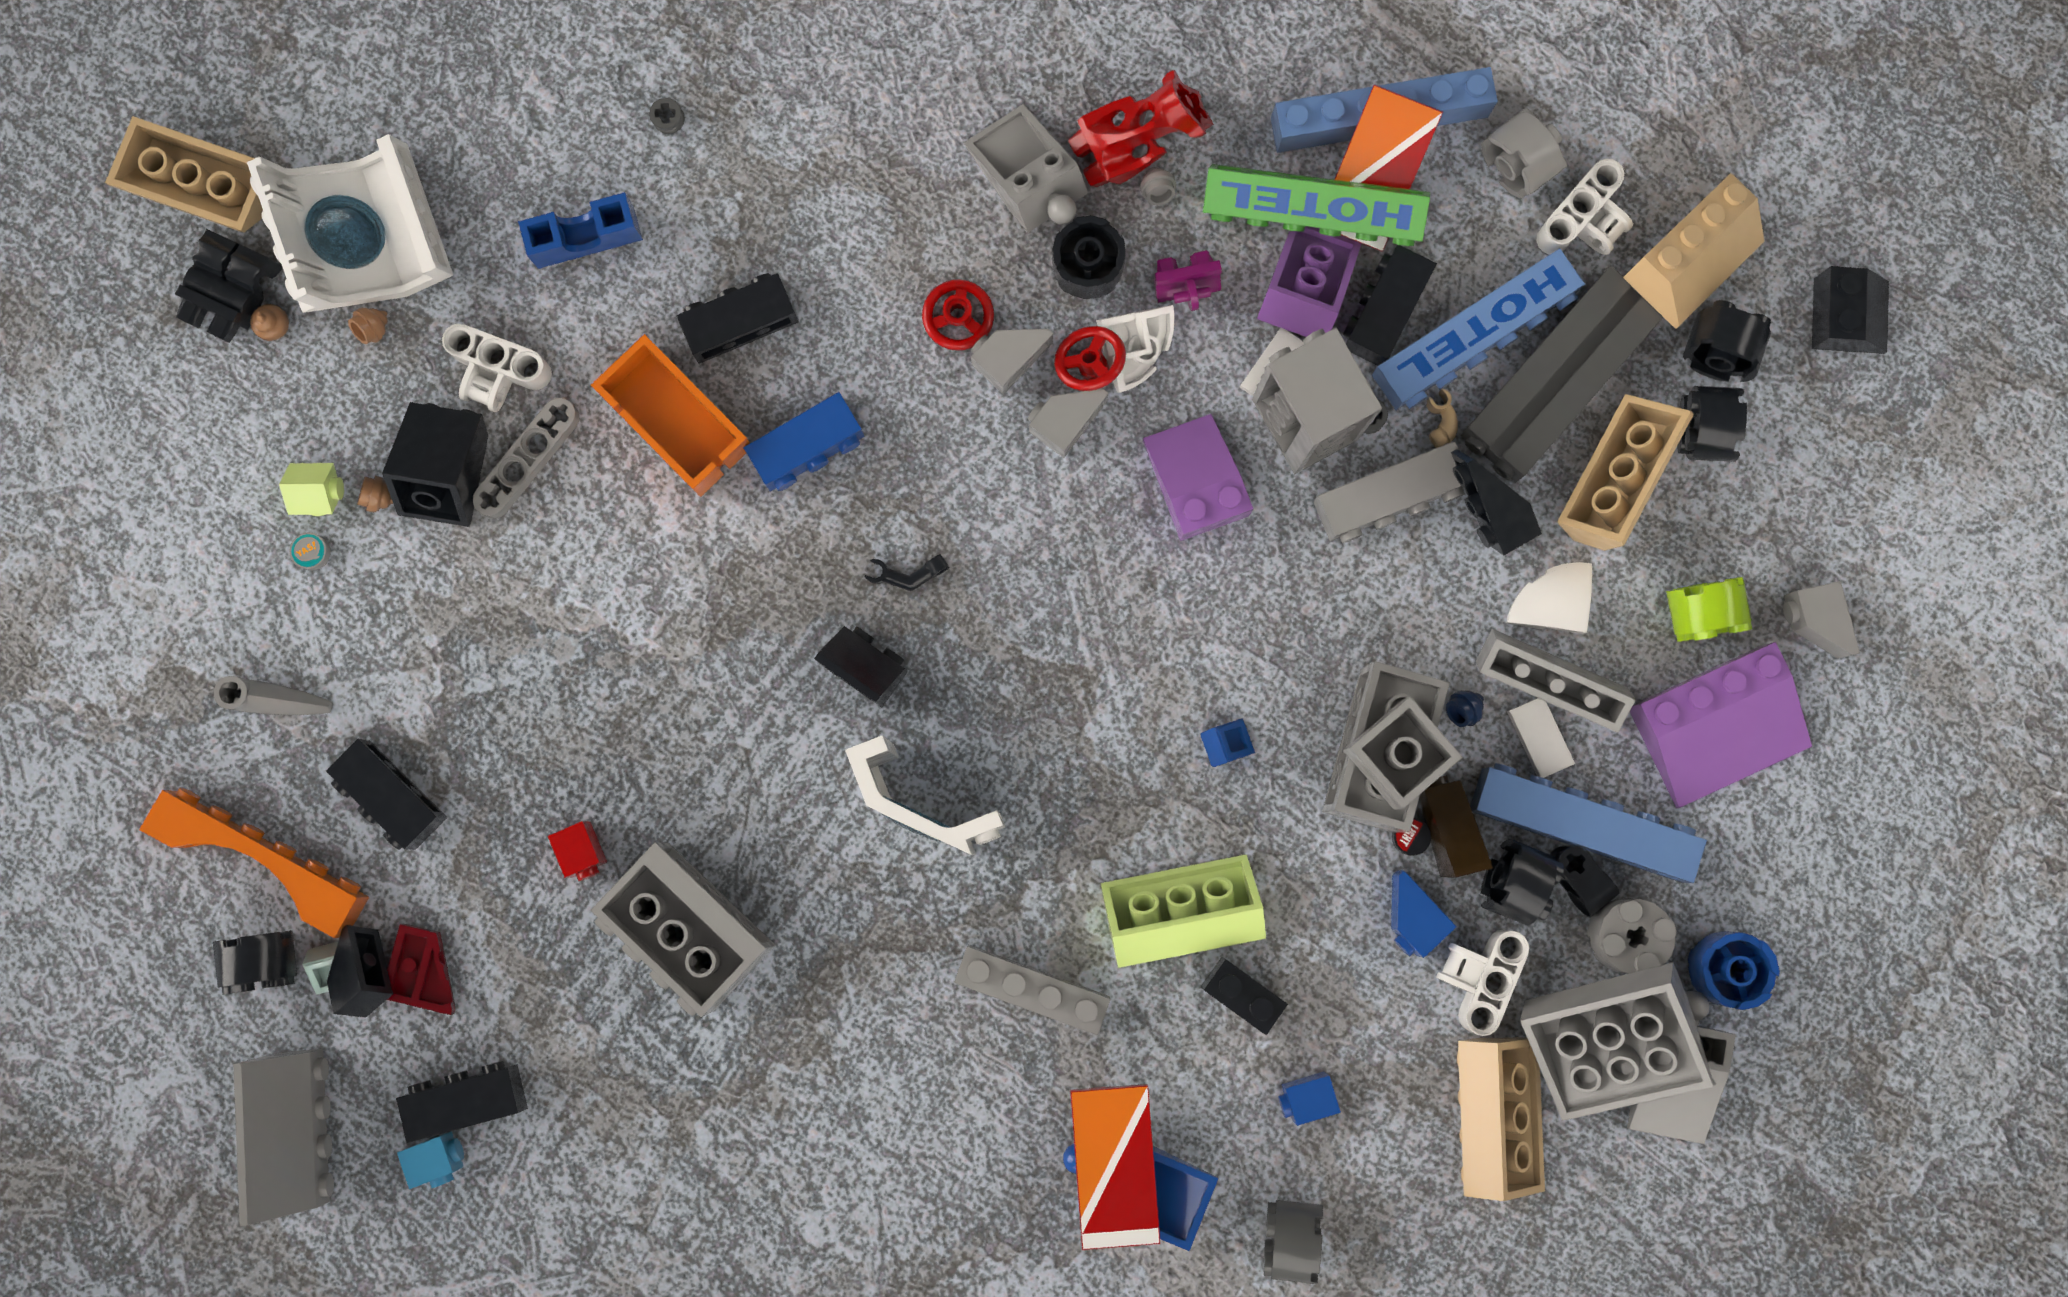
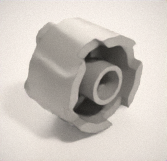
[1481,108,1567,198]
[1587,898,1677,974]

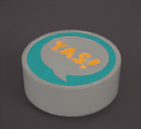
[289,532,331,571]

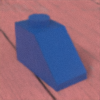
[1391,870,1456,958]

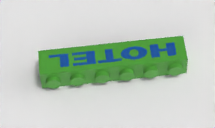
[1203,164,1430,246]

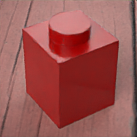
[547,821,607,881]

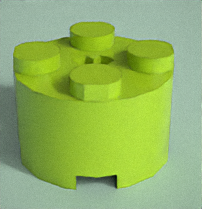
[1666,577,1752,642]

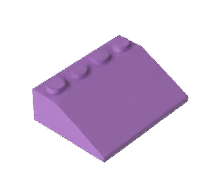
[1630,642,1812,808]

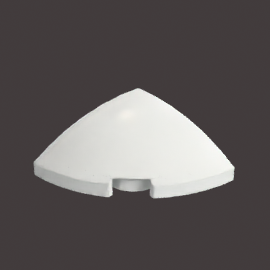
[1096,305,1174,393]
[1506,562,1592,634]

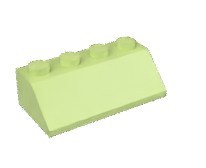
[1101,854,1266,968]

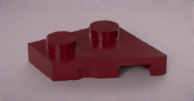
[387,924,456,1015]

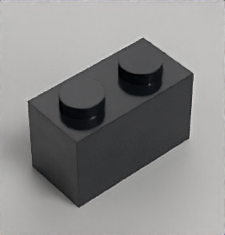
[1200,957,1288,1035]

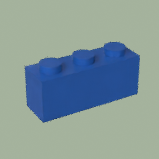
[743,392,865,492]

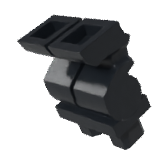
[175,229,283,343]

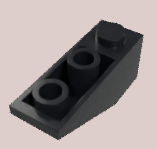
[1451,449,1542,556]

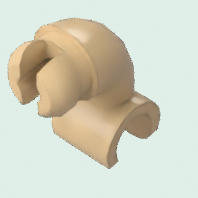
[1426,389,1458,448]

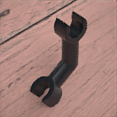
[864,554,950,591]

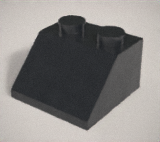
[1812,266,1889,354]
[814,626,907,708]

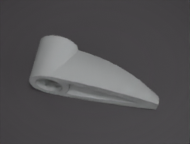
[214,676,333,715]

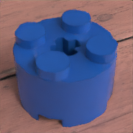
[1687,931,1780,1010]

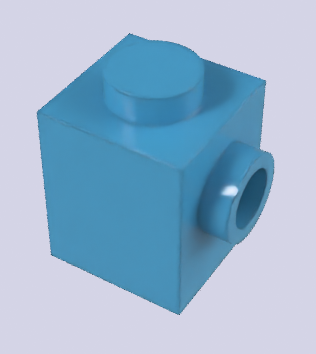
[397,1131,464,1189]

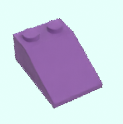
[1257,226,1362,337]
[1143,414,1253,541]

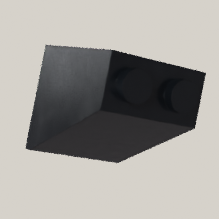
[382,402,488,527]

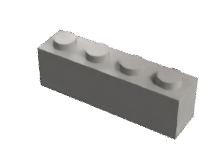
[1313,441,1465,544]
[1476,628,1636,733]
[954,945,1111,1035]

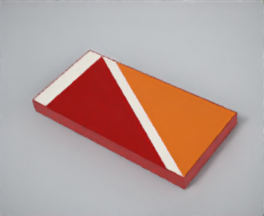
[1334,84,1443,252]
[1070,1084,1160,1250]

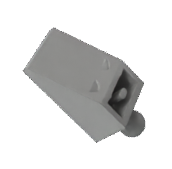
[964,104,1088,233]
[1627,991,1736,1144]

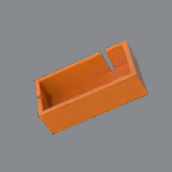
[591,334,750,497]

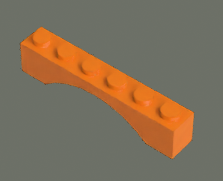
[139,787,369,938]

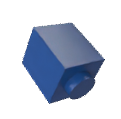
[1278,1071,1341,1126]

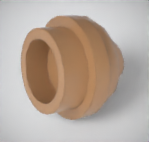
[250,304,289,341]
[348,307,388,344]
[357,475,393,513]

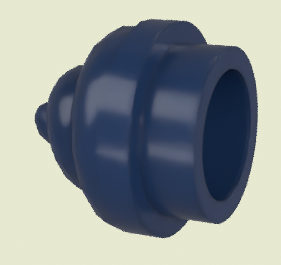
[1446,690,1484,727]

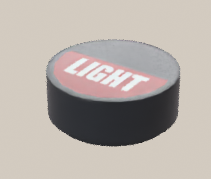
[1392,818,1431,856]

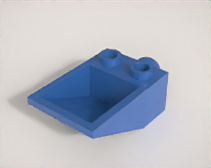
[1063,1144,1218,1251]

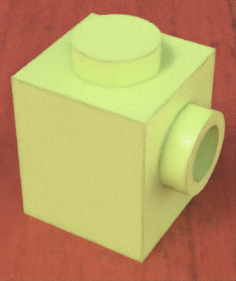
[279,463,344,516]

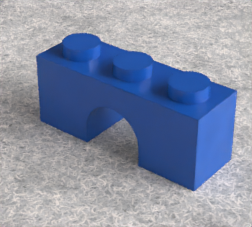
[518,192,643,269]

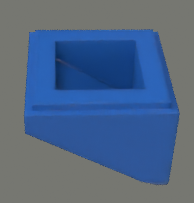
[1201,718,1255,767]

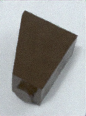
[1419,775,1493,878]

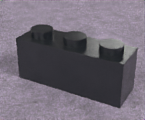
[1342,245,1437,366]
[676,273,799,364]
[326,739,448,850]
[396,1060,528,1143]

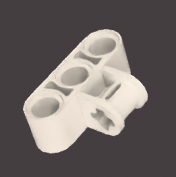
[1536,158,1633,255]
[442,324,552,412]
[1436,930,1530,1036]

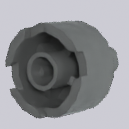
[1264,1200,1323,1284]

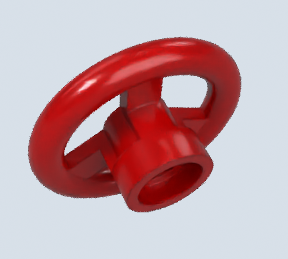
[922,279,994,351]
[1054,326,1126,391]

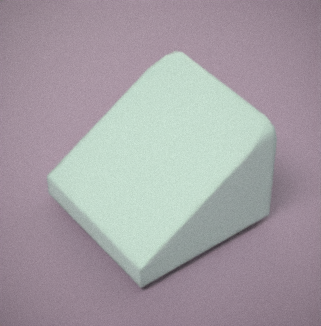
[302,942,338,995]

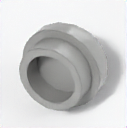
[1140,167,1177,205]

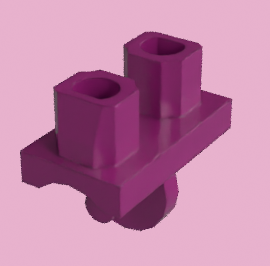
[1155,250,1222,311]

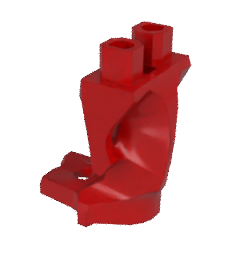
[1068,70,1214,187]

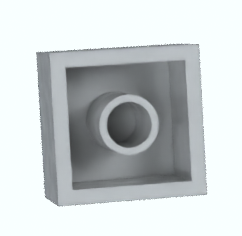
[1343,697,1463,810]

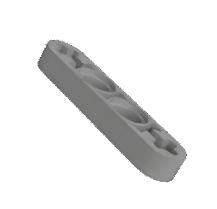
[473,398,579,519]

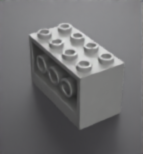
[1252,328,1382,475]
[1322,661,1450,833]
[590,842,776,1017]

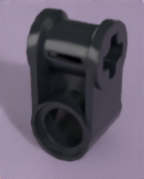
[1550,846,1620,918]

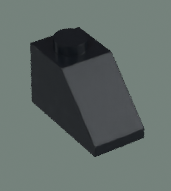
[327,925,393,1018]

